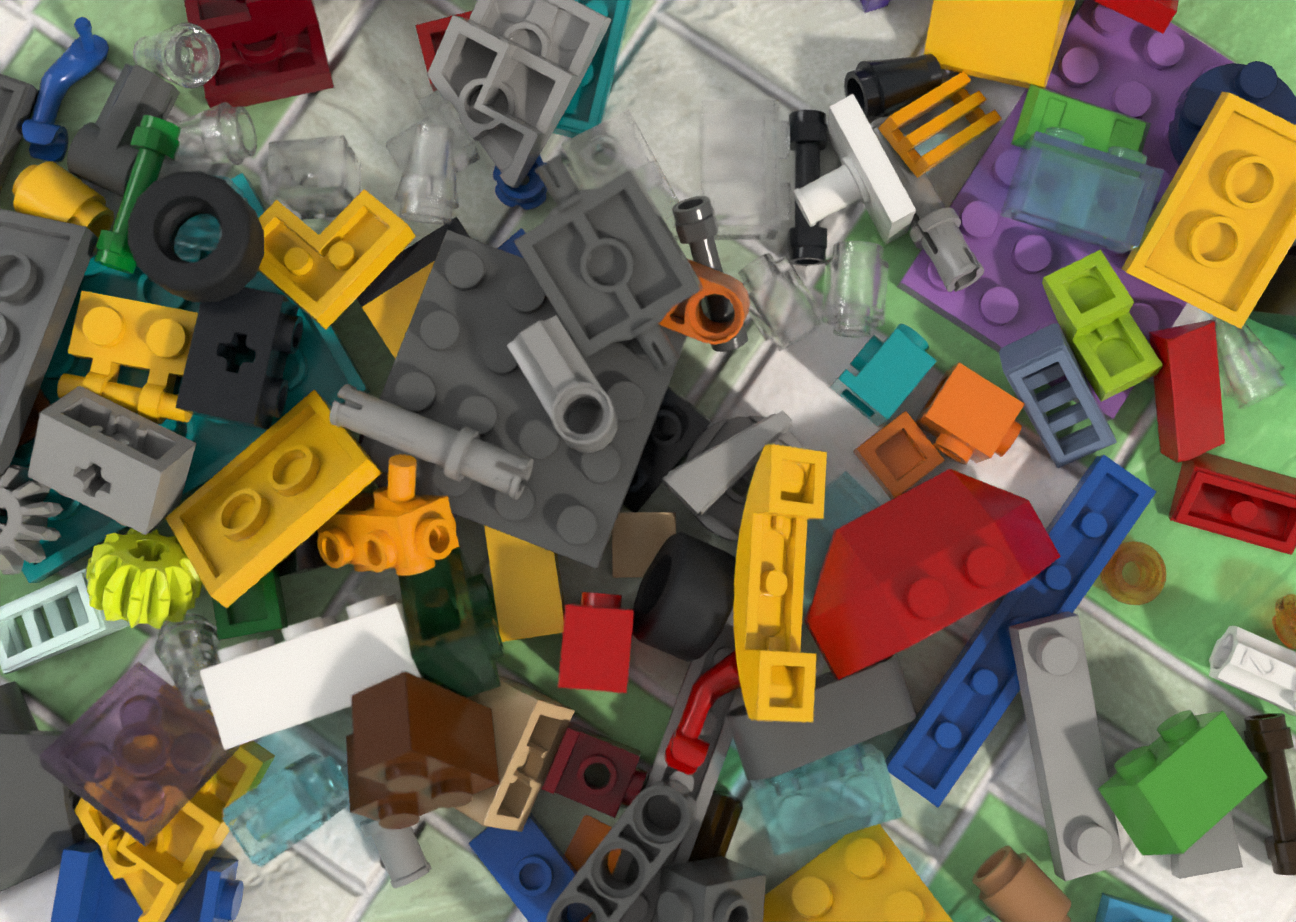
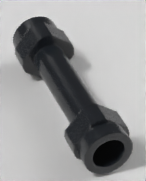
[787,110,827,266]

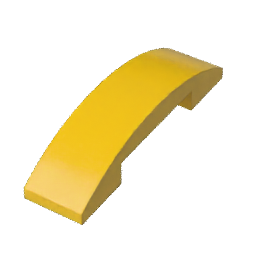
[733,444,827,722]

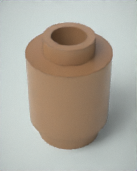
[972,846,1071,922]

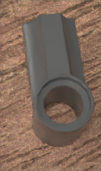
[67,64,180,197]

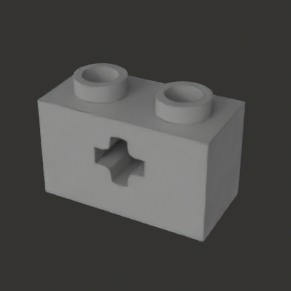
[27,386,196,535]

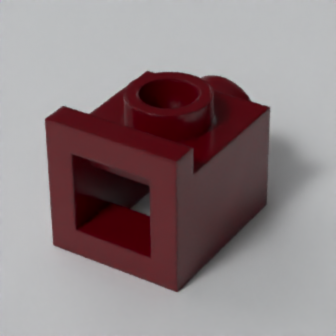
[542,721,647,818]

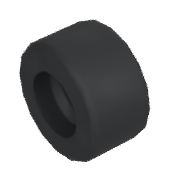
[128,171,264,302]
[632,532,736,662]

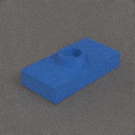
[468,812,593,922]

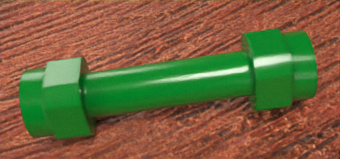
[94,115,181,274]

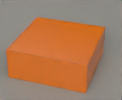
[853,411,945,500]

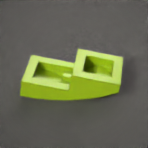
[1042,249,1163,402]

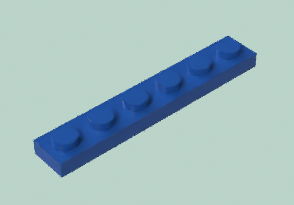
[881,455,1157,808]

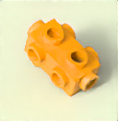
[317,454,459,576]

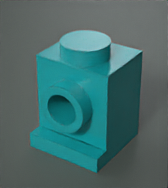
[830,323,936,427]

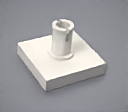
[792,94,916,245]

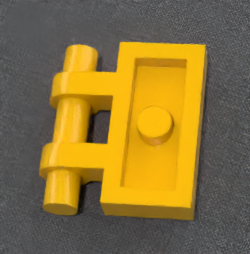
[57,291,198,424]

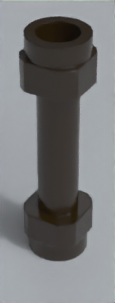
[1244,713,1296,875]

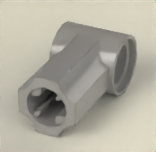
[507,315,618,453]

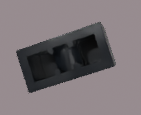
[176,287,303,430]

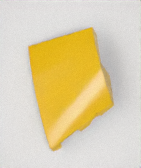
[74,686,275,922]

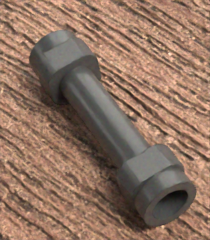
[672,196,748,352]

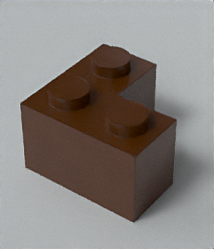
[346,671,499,829]

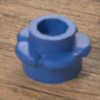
[493,155,548,210]

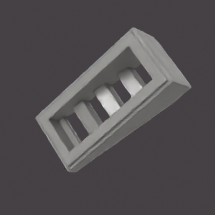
[662,411,792,517]

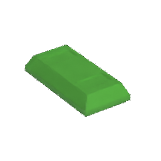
[1011,84,1151,183]

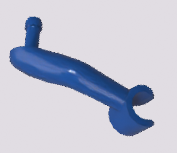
[22,17,109,162]

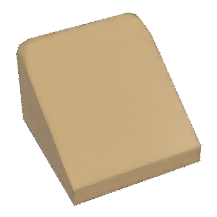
[612,512,676,578]

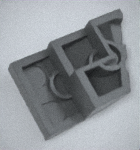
[0,730,86,892]

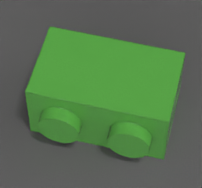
[1098,710,1268,856]

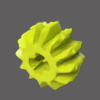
[86,528,202,629]

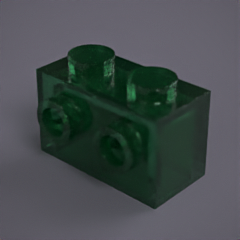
[398,546,505,698]

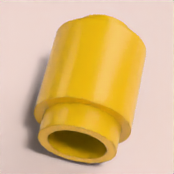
[12,161,114,247]

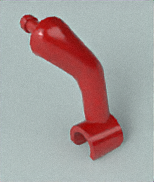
[664,650,741,775]

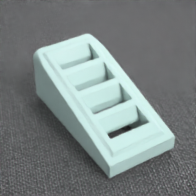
[0,568,130,674]

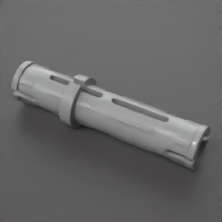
[870,117,984,292]
[329,384,533,500]

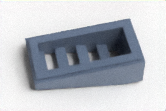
[999,324,1117,468]

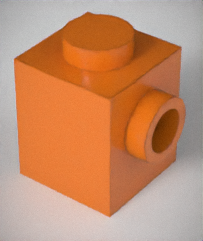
[915,362,1025,465]

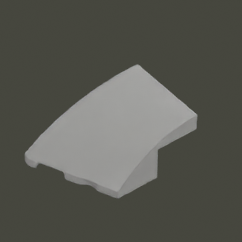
[427,0,612,188]

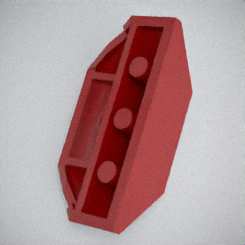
[804,469,1061,680]

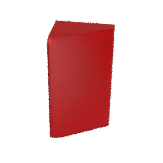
[1149,320,1225,463]
[1169,452,1296,555]

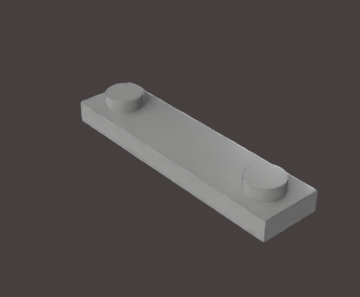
[1008,612,1124,881]

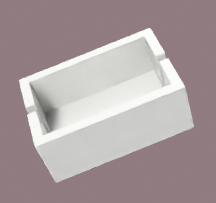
[199,594,440,750]

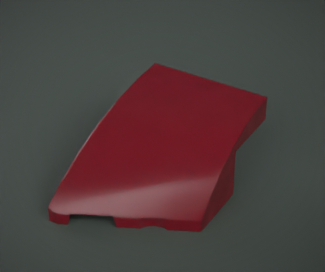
[184,0,334,114]

